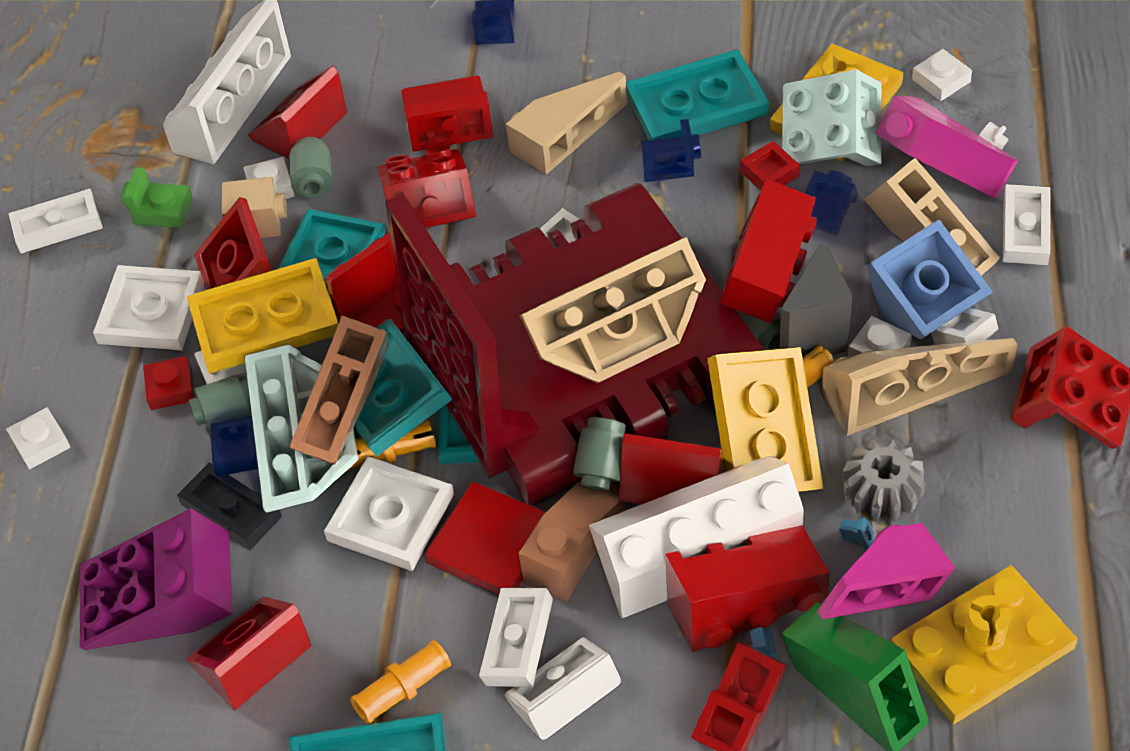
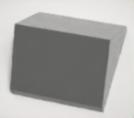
[779,244,852,358]

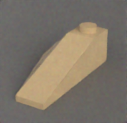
[821,338,1018,436]

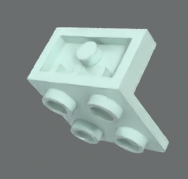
[782,69,881,167]

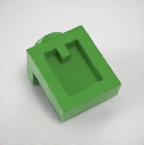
[122,167,193,228]

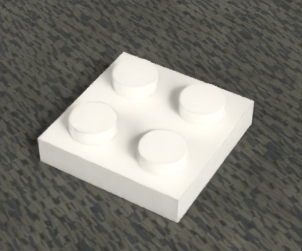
[93,265,204,351]
[324,456,454,571]

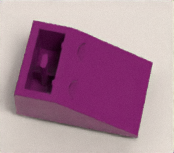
[80,508,233,650]

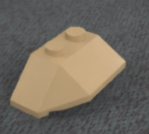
[520,237,706,383]

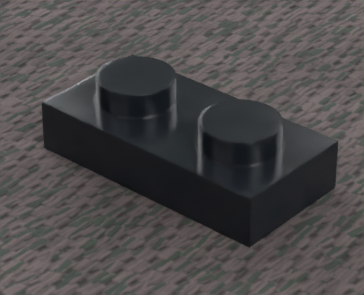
[177,462,282,550]

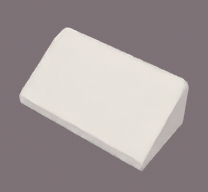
[504,637,621,740]

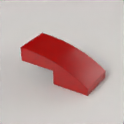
[691,642,788,751]

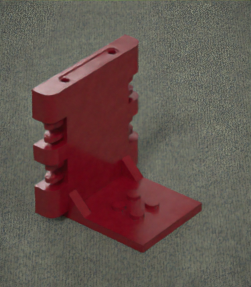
[385,183,765,506]

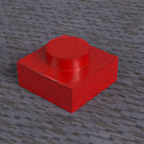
[740,141,800,190]
[143,356,195,410]

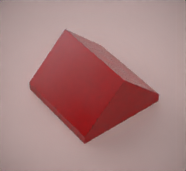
[248,66,347,160]
[194,197,271,290]
[619,433,725,504]
[186,596,312,711]

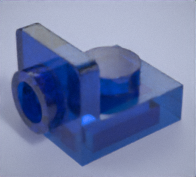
[472,0,515,45]
[641,119,701,182]
[805,170,859,236]
[210,416,258,477]

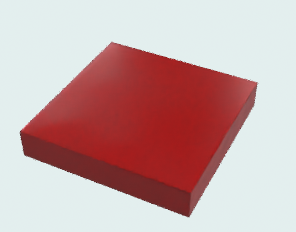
[424,481,546,595]

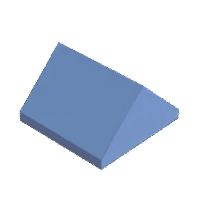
[868,219,993,340]

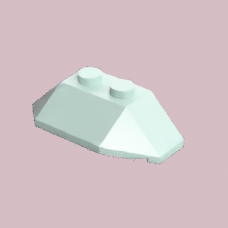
[245,345,359,513]

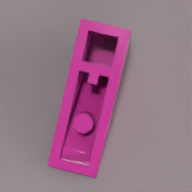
[875,96,1018,198]
[817,523,955,619]

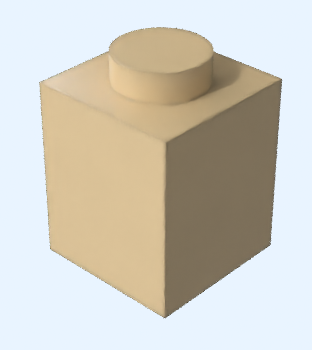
[222,177,287,238]

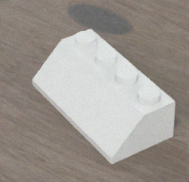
[163,0,291,165]
[589,455,804,618]

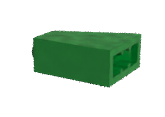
[781,602,929,751]

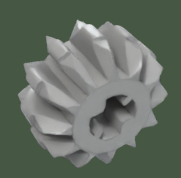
[843,439,926,522]

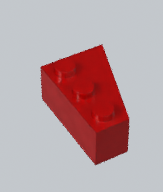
[719,178,818,323]
[665,525,830,652]

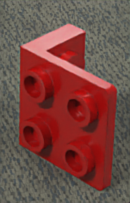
[401,75,494,152]
[377,146,477,228]
[326,232,405,334]
[1010,326,1130,449]

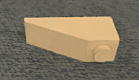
[506,72,627,175]
[864,158,1000,276]

